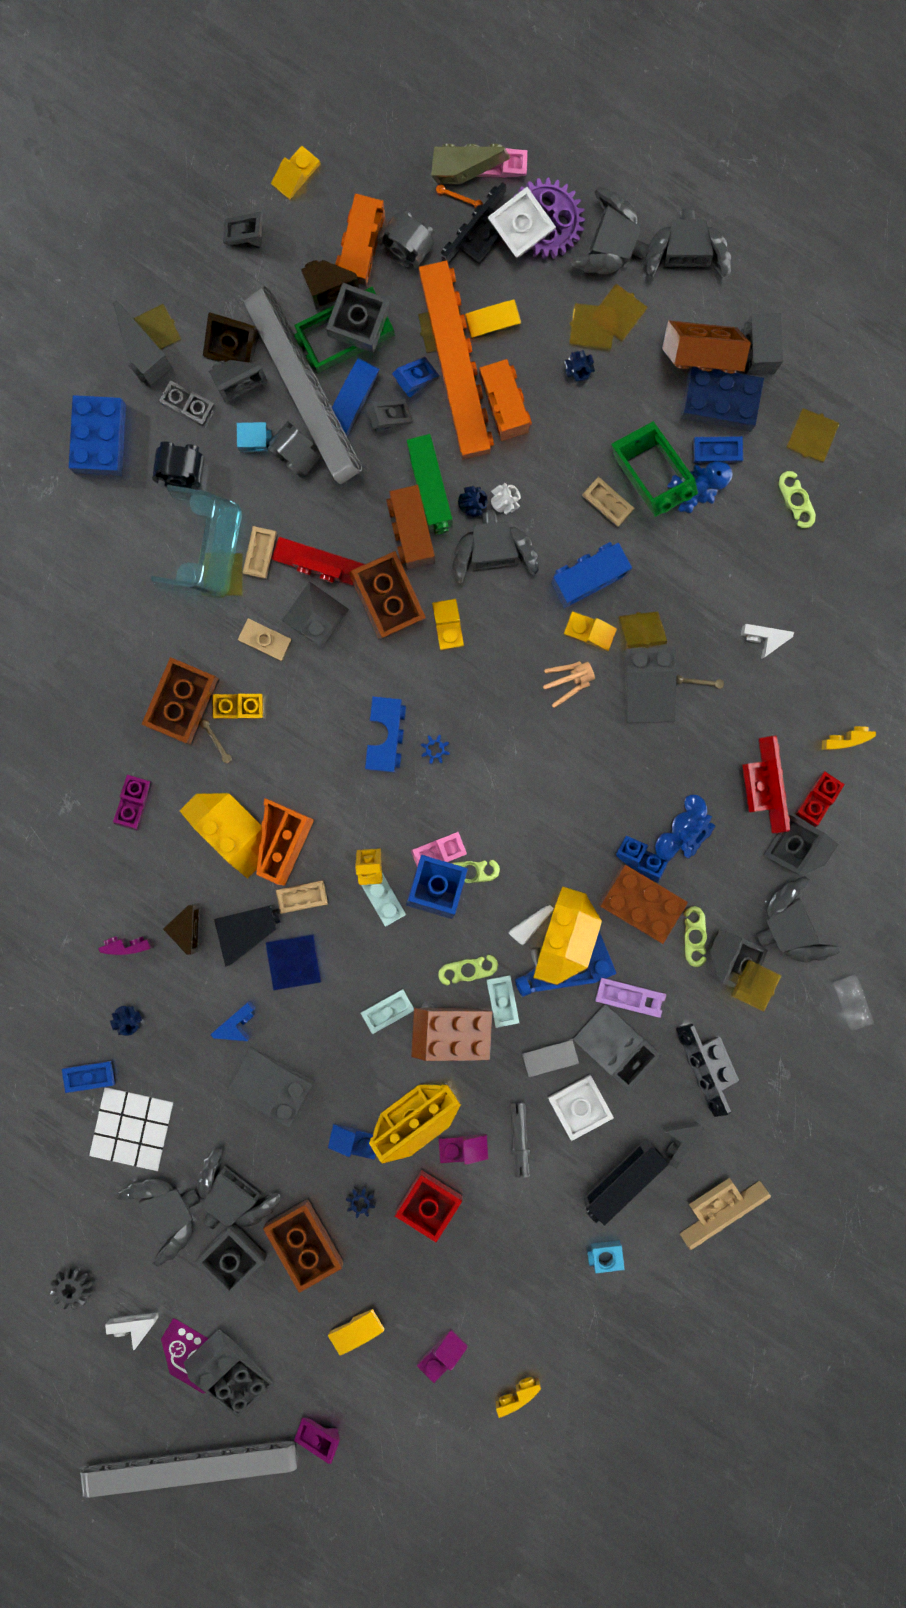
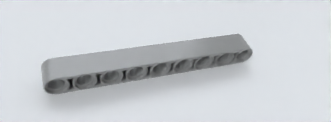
[244,286,362,484]
[80,1441,298,1497]

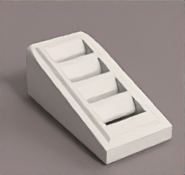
[508,905,554,945]

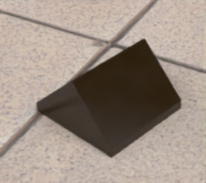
[203,312,260,363]
[163,903,200,955]

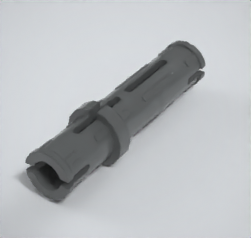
[510,1102,530,1178]

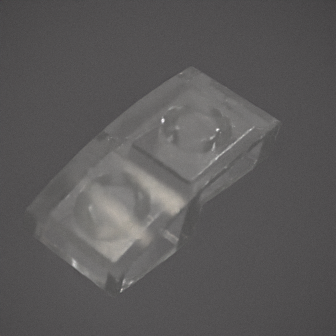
[833,975,874,1031]

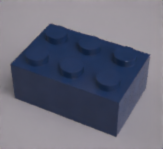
[680,366,764,432]

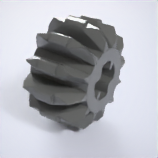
[50,1267,92,1310]

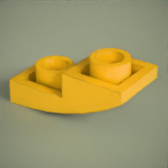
[465,299,521,338]
[212,694,263,719]
[822,726,876,750]
[327,1309,385,1355]
[495,1377,541,1418]

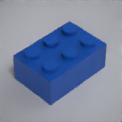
[69,395,126,476]
[551,542,632,609]

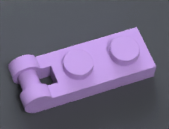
[595,978,667,1018]

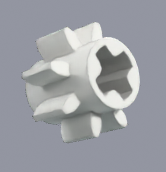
[491,483,521,515]

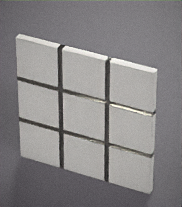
[89,1087,173,1171]

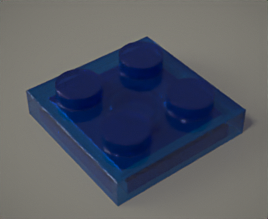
[265,934,322,991]

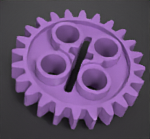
[513,178,585,259]

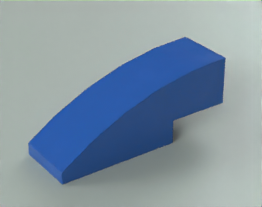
[332,358,380,436]

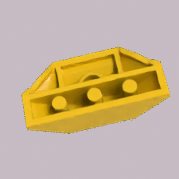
[180,793,262,879]
[533,886,602,985]
[369,1085,461,1164]

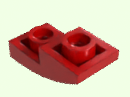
[796,771,845,827]

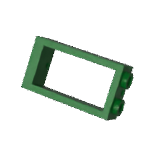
[294,286,395,374]
[611,421,698,517]
[407,434,453,535]

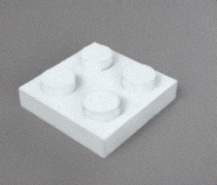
[488,187,556,258]
[548,1075,614,1141]

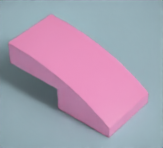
[476,148,527,178]
[411,832,467,866]

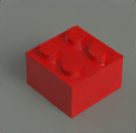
[395,1170,462,1242]

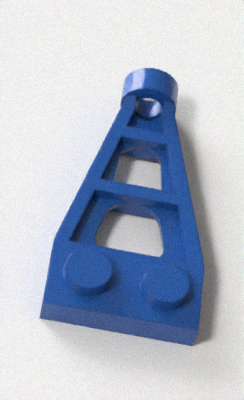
[515,931,617,997]

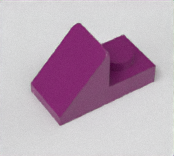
[439,1134,488,1165]
[417,1329,468,1383]
[294,1418,340,1464]

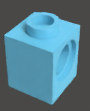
[237,422,273,452]
[587,1240,625,1273]

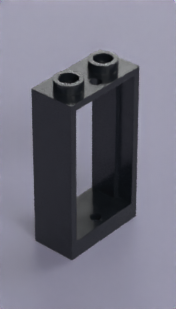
[584,1139,669,1226]

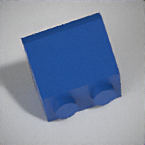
[406,855,468,919]

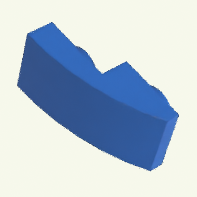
[616,836,669,883]

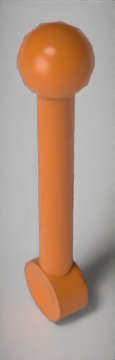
[436,184,483,208]

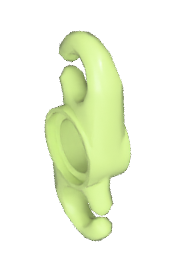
[779,471,816,528]
[452,860,500,883]
[684,906,707,967]
[438,955,498,986]

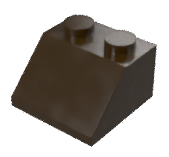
[301,260,359,310]

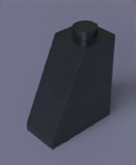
[214,905,281,967]

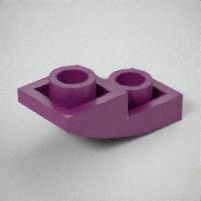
[113,775,151,831]
[98,936,154,955]

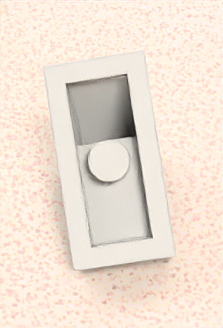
[741,624,794,659]
[105,1313,158,1350]

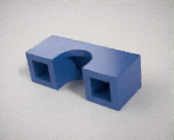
[365,696,406,773]

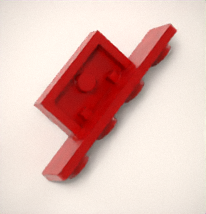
[272,537,365,586]
[742,735,790,833]

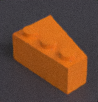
[335,193,385,286]
[479,359,532,442]
[256,798,314,886]

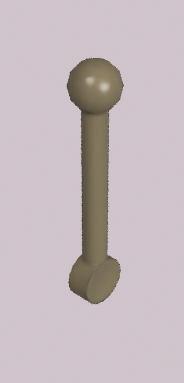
[676,675,724,689]
[200,719,232,763]

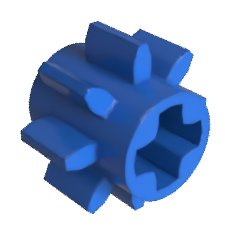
[421,735,450,764]

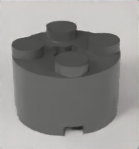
[378,210,434,269]
[268,421,322,477]

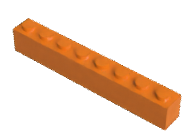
[419,261,494,460]

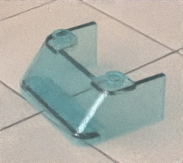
[151,485,242,597]

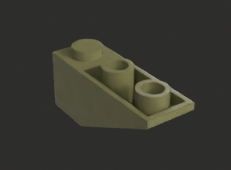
[431,144,510,184]

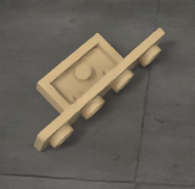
[680,1178,771,1250]

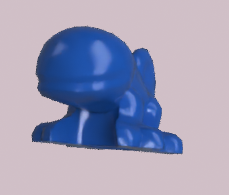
[667,462,733,514]
[655,795,716,862]

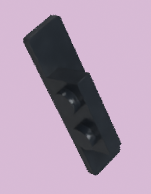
[441,182,506,263]
[676,1024,739,1117]

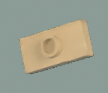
[582,476,635,527]
[243,526,277,579]
[238,618,292,661]
[276,880,328,914]

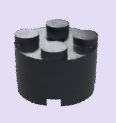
[152,441,204,490]

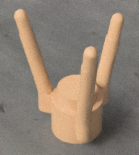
[543,661,595,708]

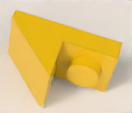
[271,146,321,200]
[432,599,464,651]
[563,611,617,651]
[355,848,382,885]

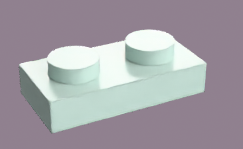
[361,873,406,927]
[486,975,519,1028]
[361,989,414,1034]

